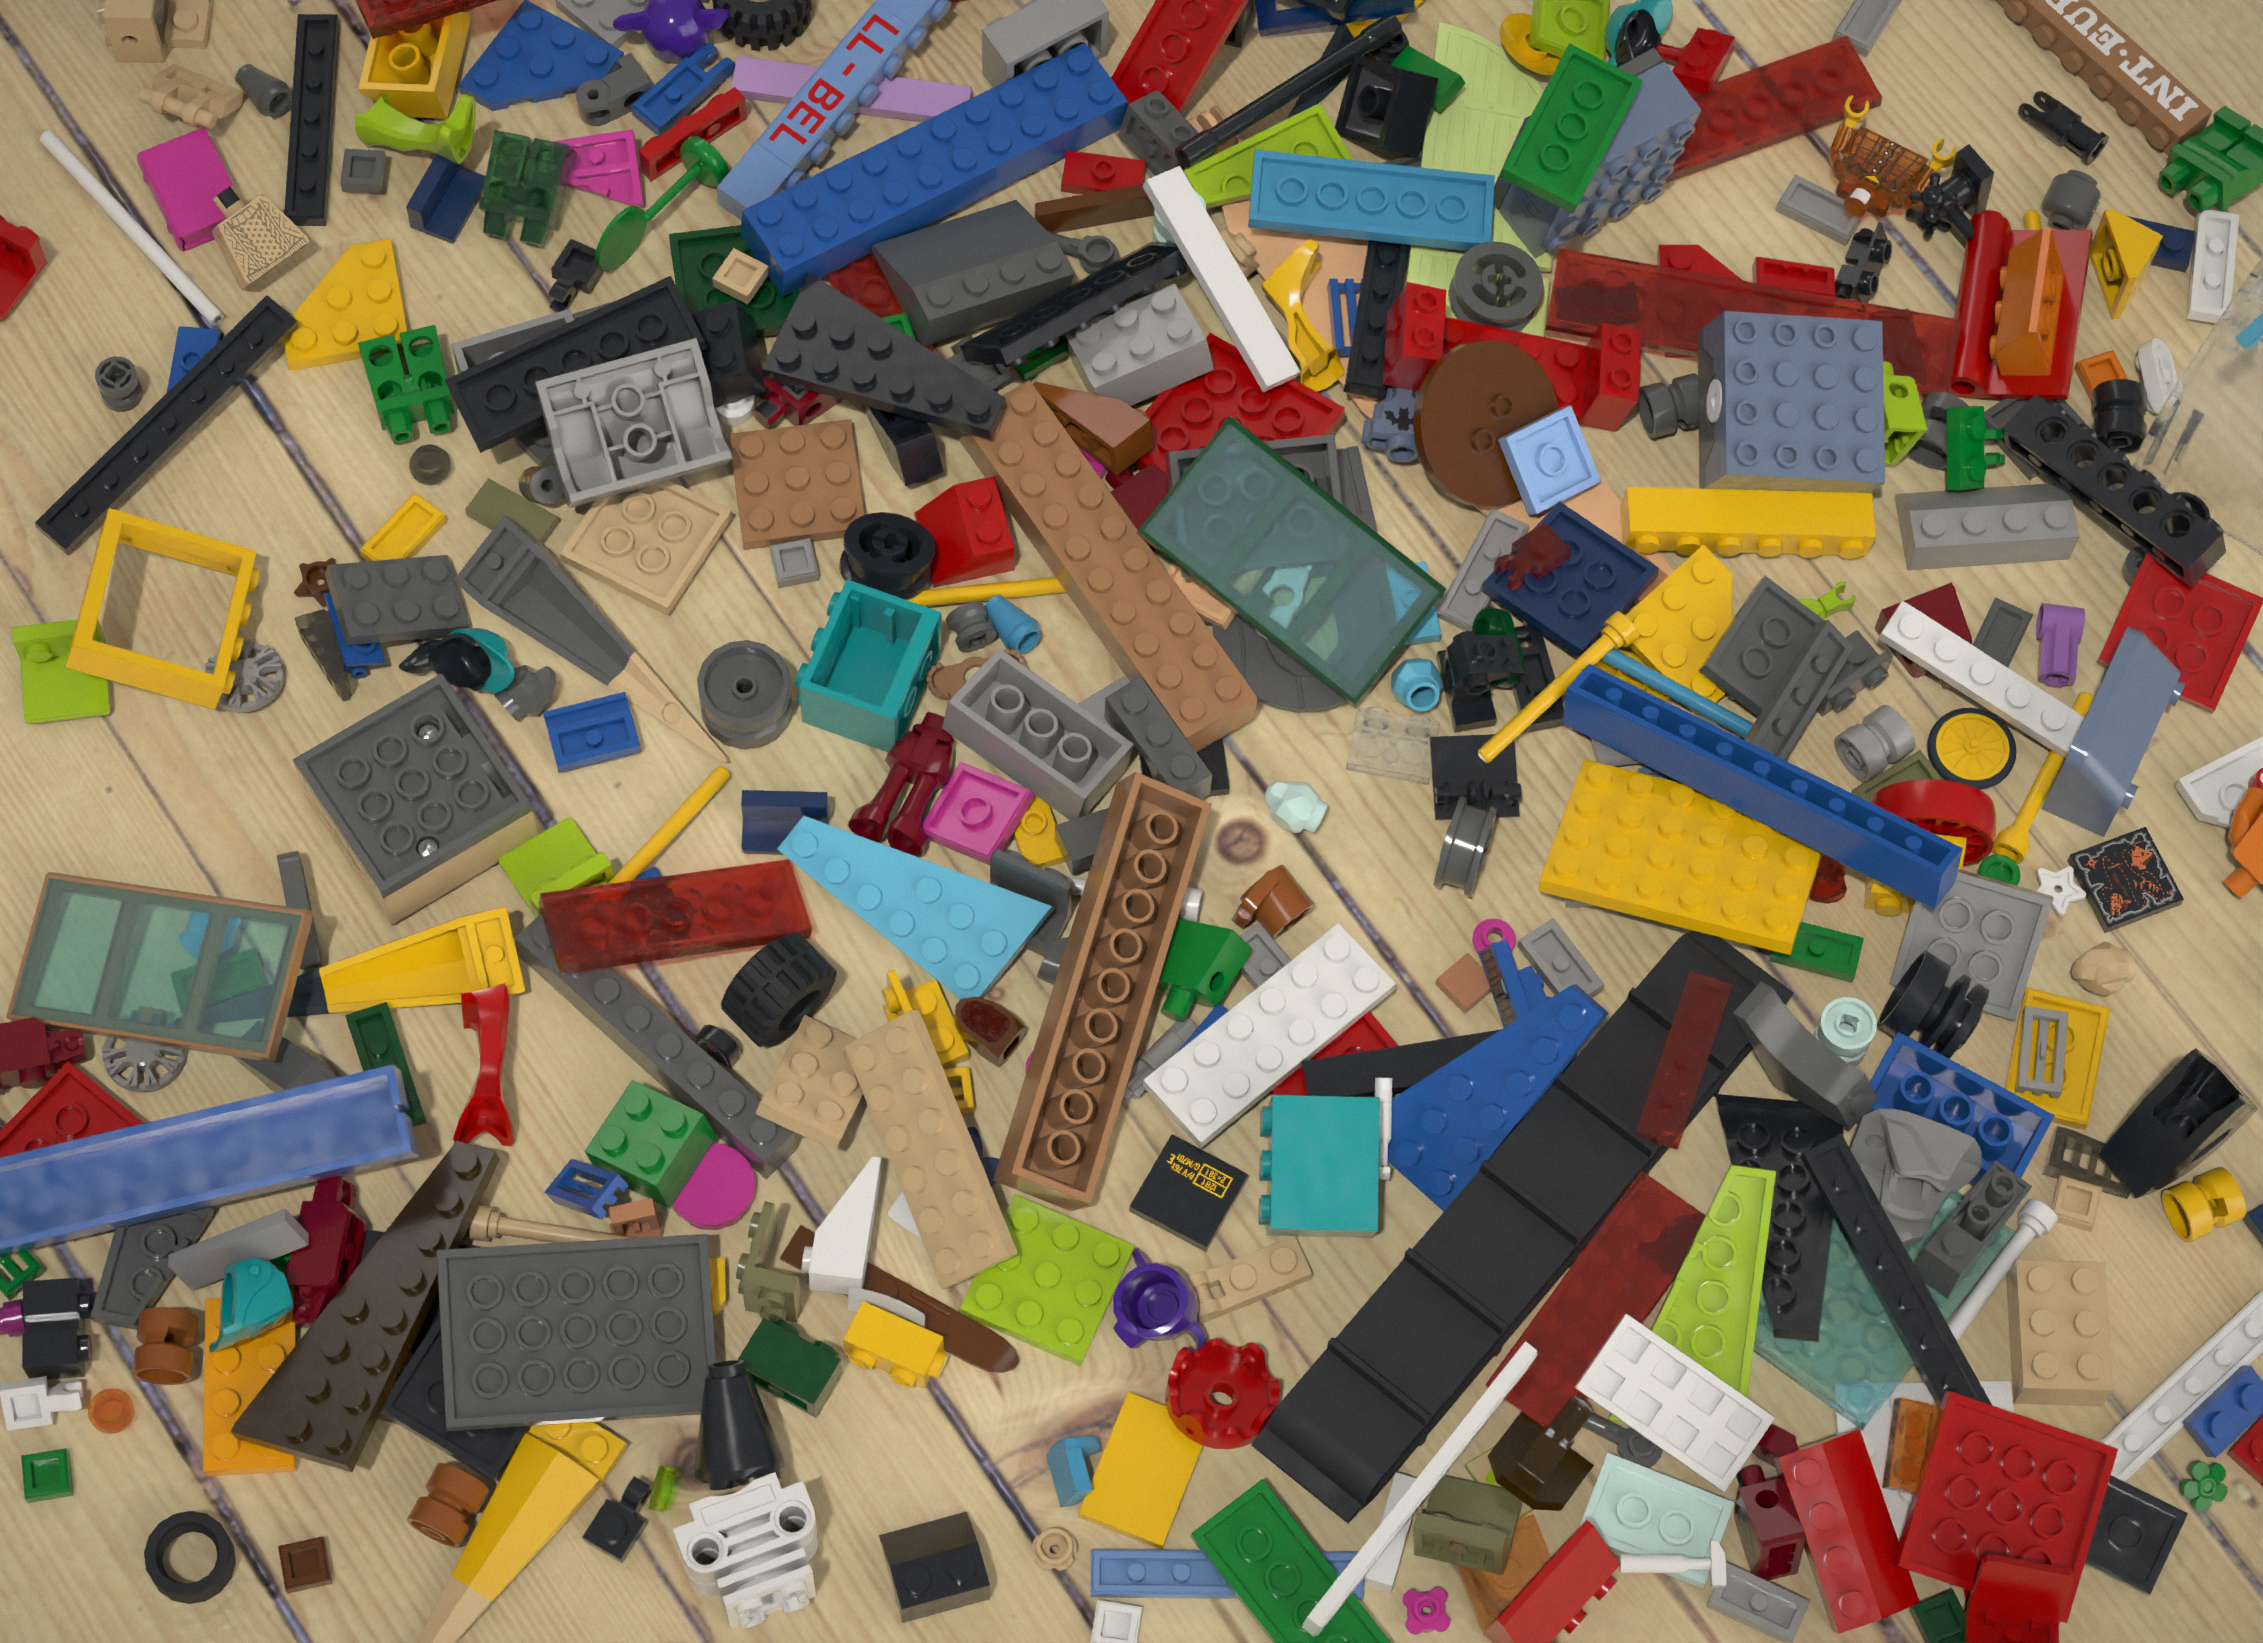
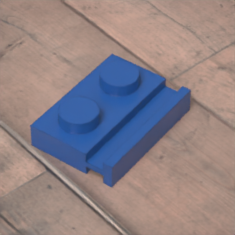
[543,692,641,773]

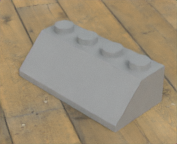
[1895,483,2079,571]

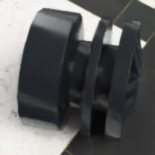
[1877,950,1990,1059]

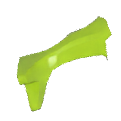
[355,91,476,164]

